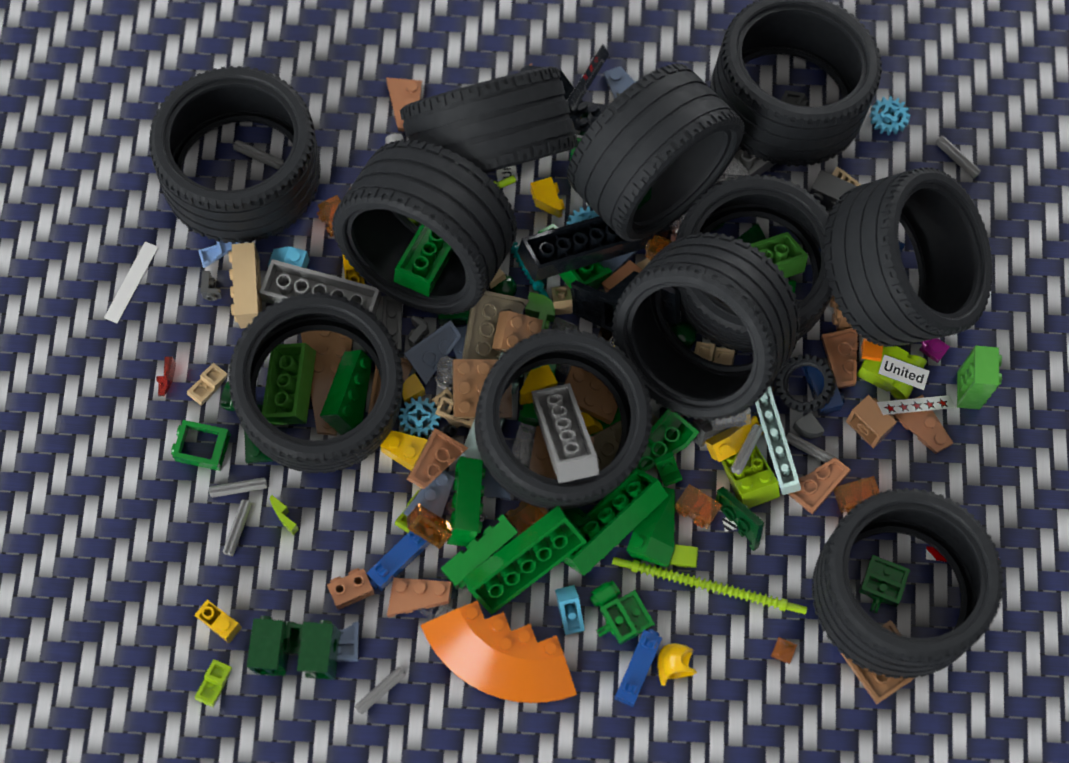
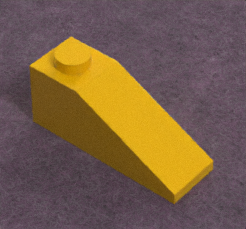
[705,416,763,462]

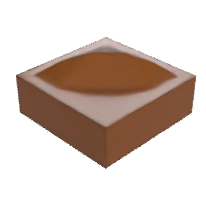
[771,637,797,664]

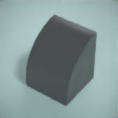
[792,412,825,439]

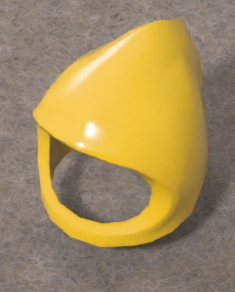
[657,643,697,686]

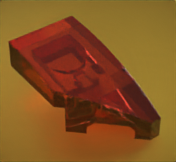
[156,357,176,396]

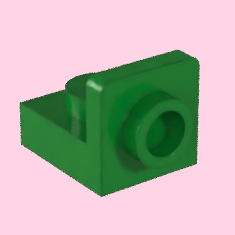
[654,452,682,487]

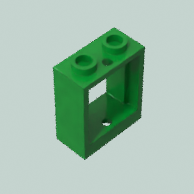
[171,420,231,471]

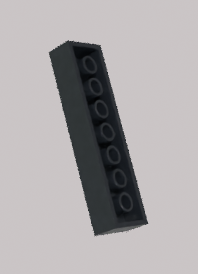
[517,216,670,282]

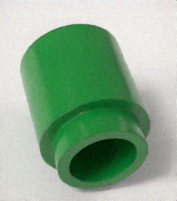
[589,580,620,607]

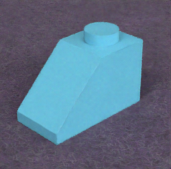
[268,246,309,269]
[555,585,585,635]

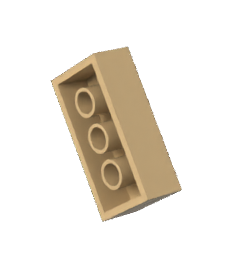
[229,242,262,329]

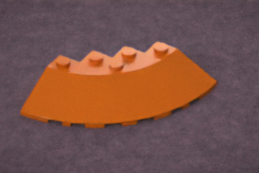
[420,601,577,703]

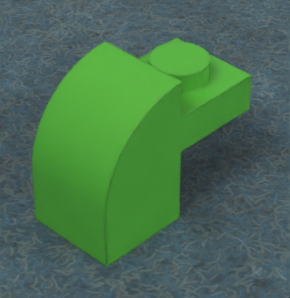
[525,292,555,329]

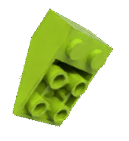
[721,445,780,509]

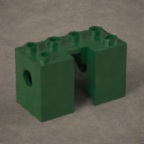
[247,616,341,680]

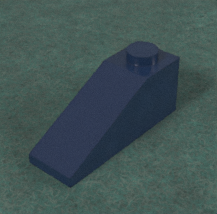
[802,366,845,416]

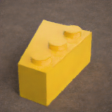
[380,430,428,471]

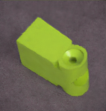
[857,346,927,400]

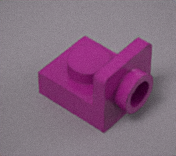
[919,338,950,363]

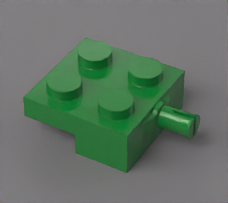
[859,555,910,613]
[596,590,655,645]

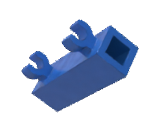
[366,524,433,591]
[614,629,662,707]

